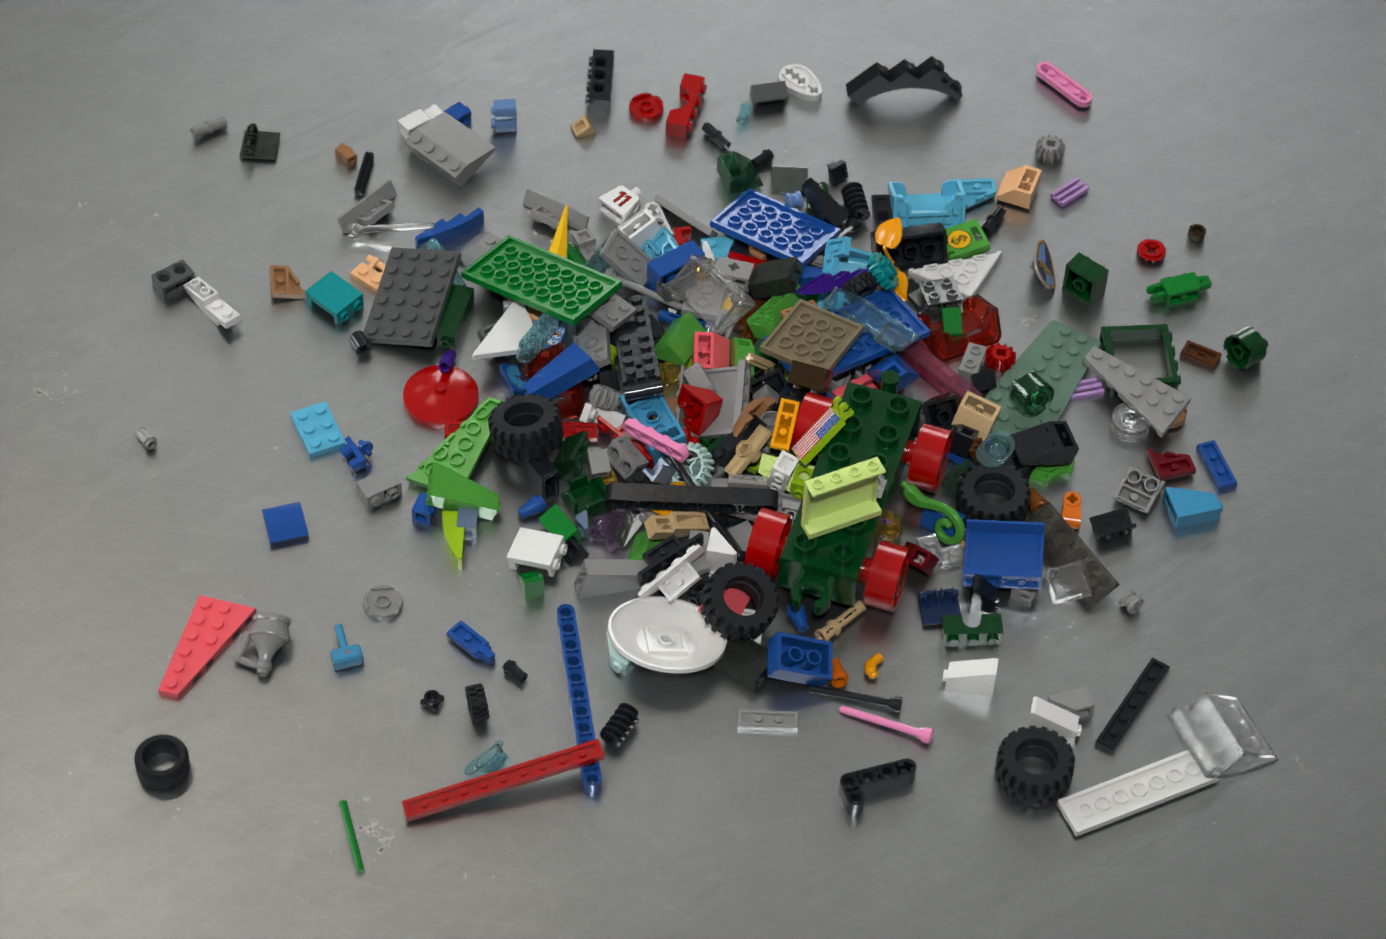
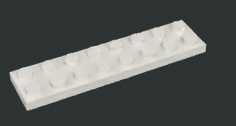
[1057,745,1221,837]

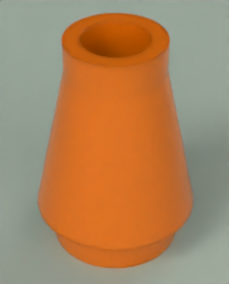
[829,658,849,688]

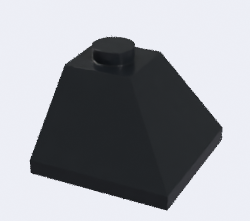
[922,392,960,426]

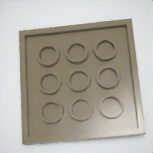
[760,299,864,371]

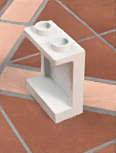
[506,527,568,577]

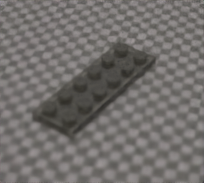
[1024,501,1119,609]

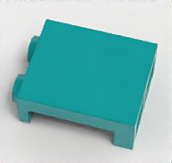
[305,271,364,325]

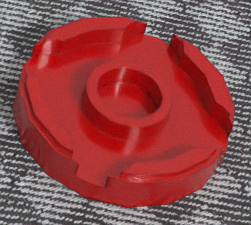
[629,93,664,123]

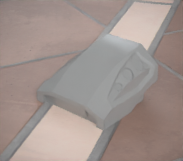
[1113,466,1165,514]

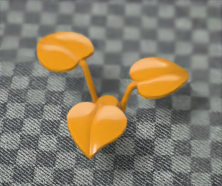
[875,218,908,301]

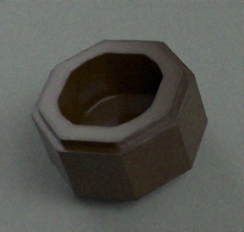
[1188,224,1206,242]

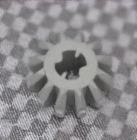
[1035,134,1065,164]
[589,384,621,411]

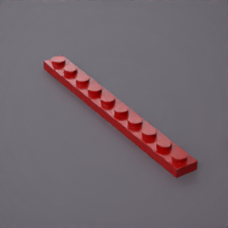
[402,739,605,822]

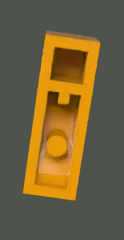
[770,398,800,452]

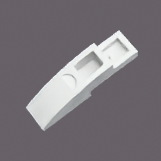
[183,276,242,329]

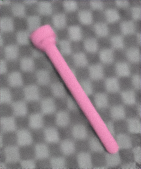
[839,705,934,745]

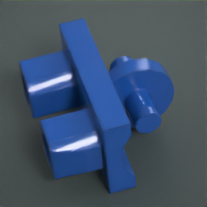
[339,436,373,472]

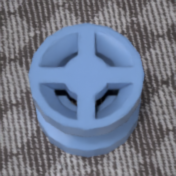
[784,190,803,209]

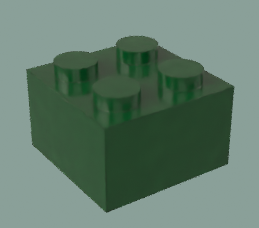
[1062,252,1109,307]

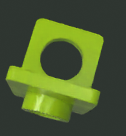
[790,466,814,499]

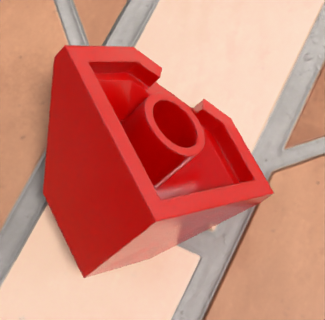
[677,384,723,436]

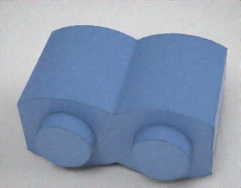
[490,99,517,134]

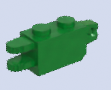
[1146,272,1212,307]

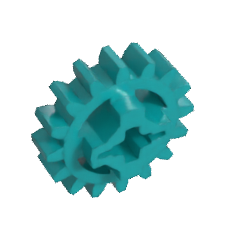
[868,252,899,291]

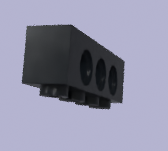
[585,49,614,113]

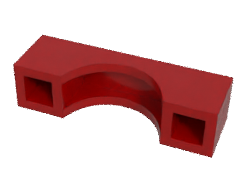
[665,73,707,138]

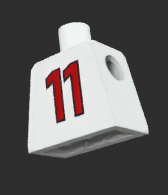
[598,185,642,225]

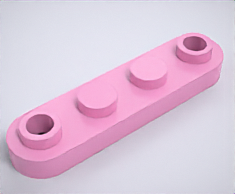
[1036,62,1092,107]
[622,418,689,462]

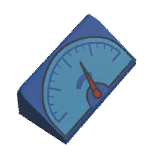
[499,364,526,396]

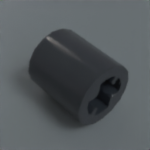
[349,330,371,355]

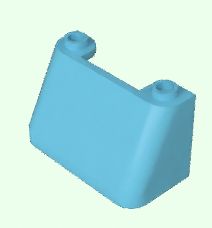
[888,179,966,229]

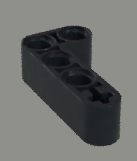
[839,758,916,816]

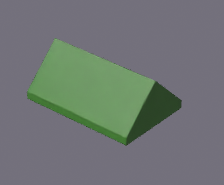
[655,312,707,366]

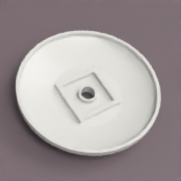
[607,596,727,673]

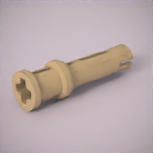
[814,600,866,641]

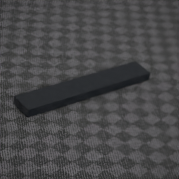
[1095,657,1170,754]

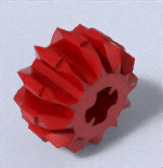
[984,342,1016,374]

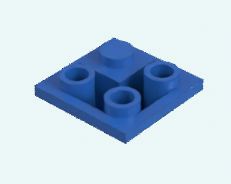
[867,352,920,391]

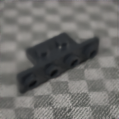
[637,532,704,585]

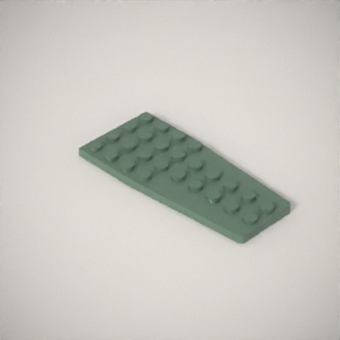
[984,320,1101,448]

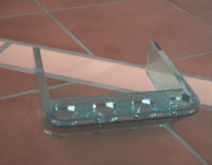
[824,286,921,353]

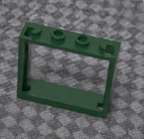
[1099,324,1181,396]

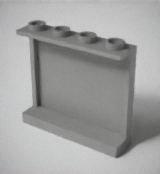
[675,359,752,439]

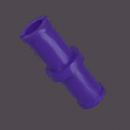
[438,350,457,372]

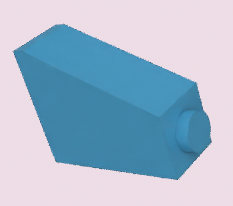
[1163,487,1223,529]

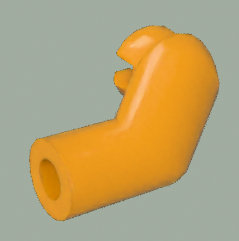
[864,653,884,679]

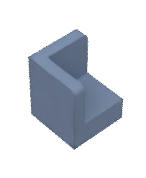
[642,457,676,485]
[457,508,478,539]

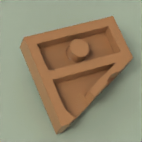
[269,265,306,299]

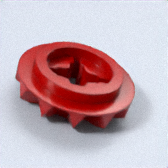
[1137,239,1166,263]

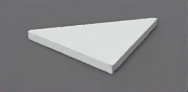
[908,251,1002,302]
[472,300,542,360]

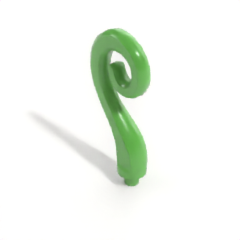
[900,480,965,546]

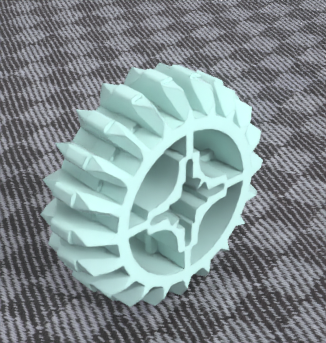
[666,442,715,486]

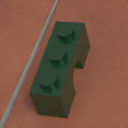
[940,614,1004,647]

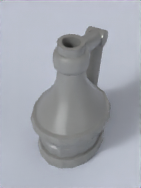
[233,612,291,676]

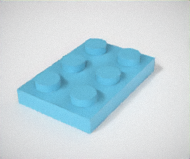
[290,401,346,458]

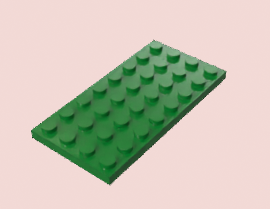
[461,235,622,326]

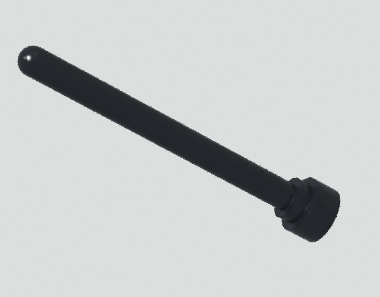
[806,685,903,713]

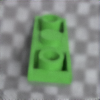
[729,337,755,377]

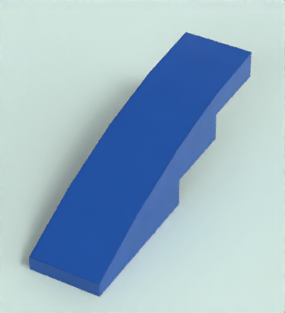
[415,207,484,249]

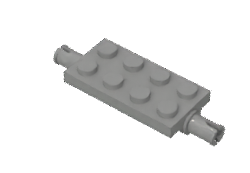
[572,315,611,381]

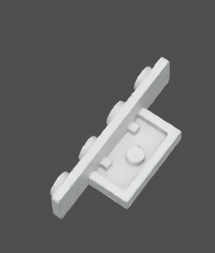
[638,544,705,603]

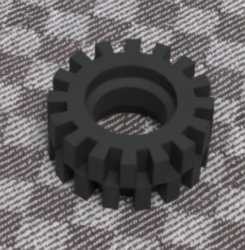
[842,271,878,302]
[465,683,489,722]

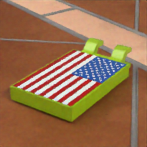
[791,396,854,466]

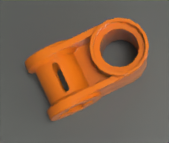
[1060,491,1081,530]

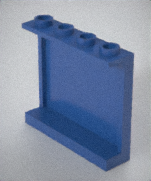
[962,519,1045,590]

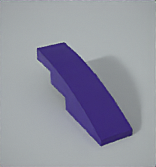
[794,268,868,295]

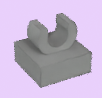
[782,499,801,520]

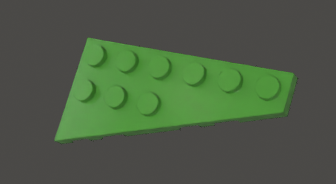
[406,397,504,488]

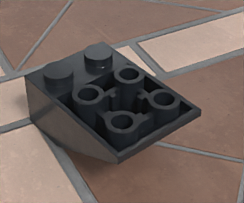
[1008,421,1079,465]

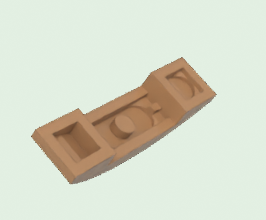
[733,397,777,438]

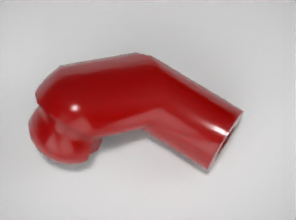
[682,428,700,445]

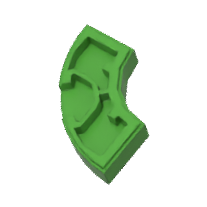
[1029,459,1075,487]

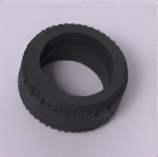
[134,734,190,790]

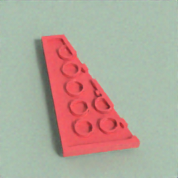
[158,595,256,699]

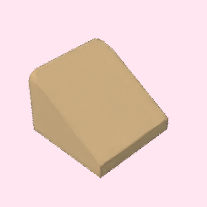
[570,115,597,138]

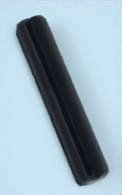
[354,151,374,195]

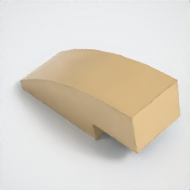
[644,511,709,540]

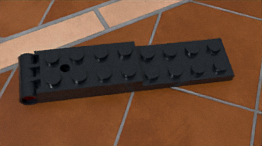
[614,294,664,401]

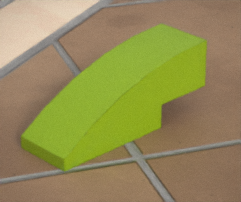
[442,511,465,570]

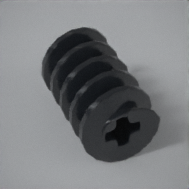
[841,182,870,222]
[599,703,639,748]

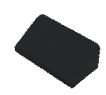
[563,536,589,565]

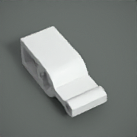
[398,104,443,139]

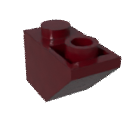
[904,541,940,576]

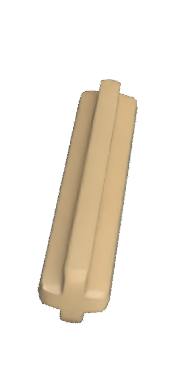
[745,353,782,370]

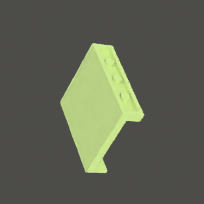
[801,457,886,540]

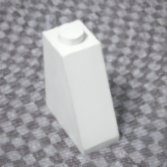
[942,658,999,698]
[1028,696,1082,744]

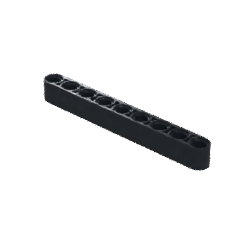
[604,483,779,514]

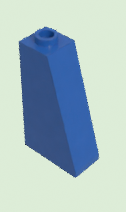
[522,342,600,399]

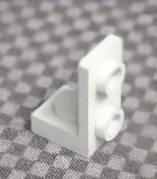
[580,402,626,429]
[767,450,799,493]

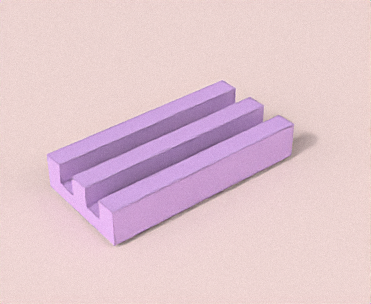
[1050,177,1089,208]
[1071,377,1105,400]

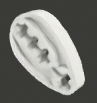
[779,64,822,102]

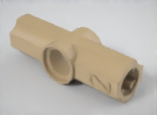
[724,424,772,474]

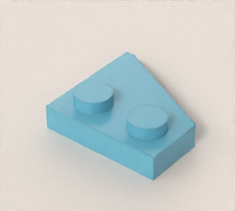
[960,178,996,210]
[700,236,735,271]

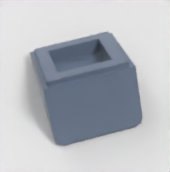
[575,510,590,540]

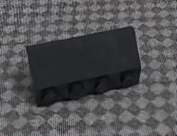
[870,222,948,270]

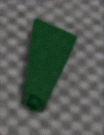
[437,284,474,349]

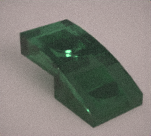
[940,458,973,486]

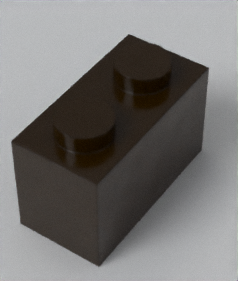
[787,360,833,395]

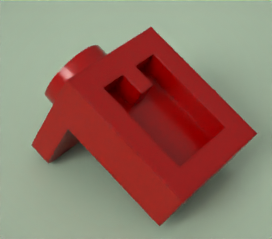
[673,226,692,246]

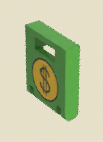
[946,219,990,261]

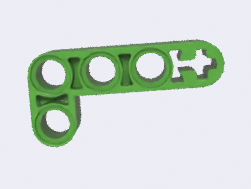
[747,283,806,340]

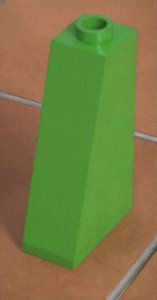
[425,463,501,520]

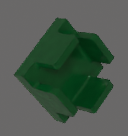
[560,473,613,521]

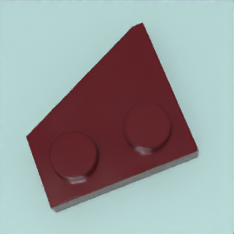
[1147,449,1196,482]

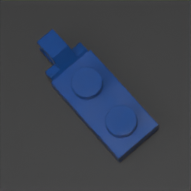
[447,620,496,665]

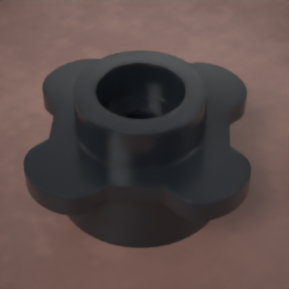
[420,690,444,711]

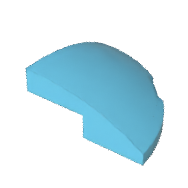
[640,227,679,259]

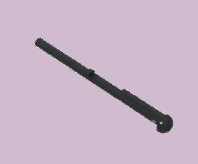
[667,455,746,562]

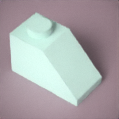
[607,631,637,676]

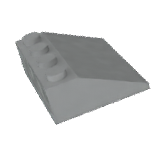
[405,111,496,188]

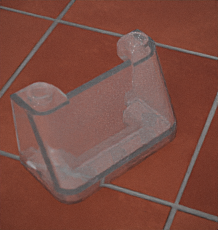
[666,254,756,335]

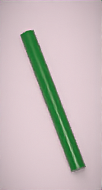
[339,800,365,874]

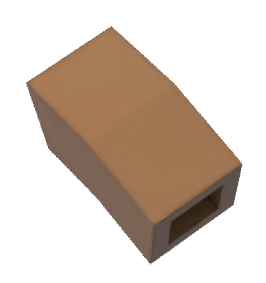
[335,143,357,167]

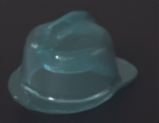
[976,431,1015,468]
[464,740,510,775]

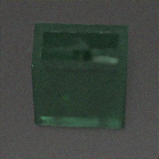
[717,151,763,195]
[553,431,590,482]

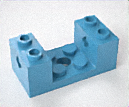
[619,393,687,466]

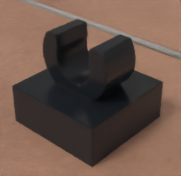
[827,159,848,185]

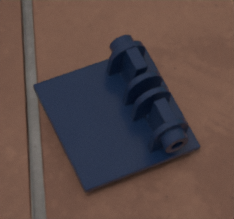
[917,587,963,626]

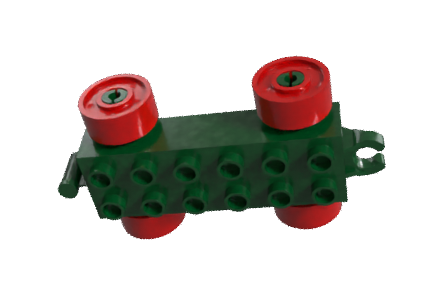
[744,370,953,615]

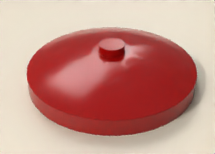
[403,365,479,428]

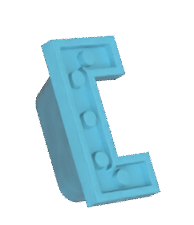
[817,236,877,311]

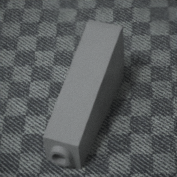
[574,559,656,599]

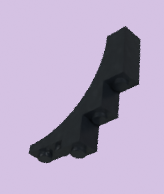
[846,56,963,105]

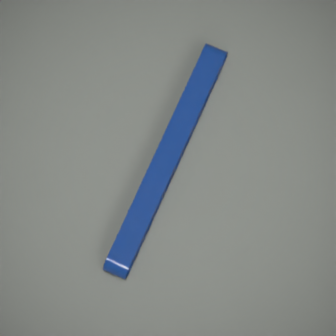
[557,604,601,797]

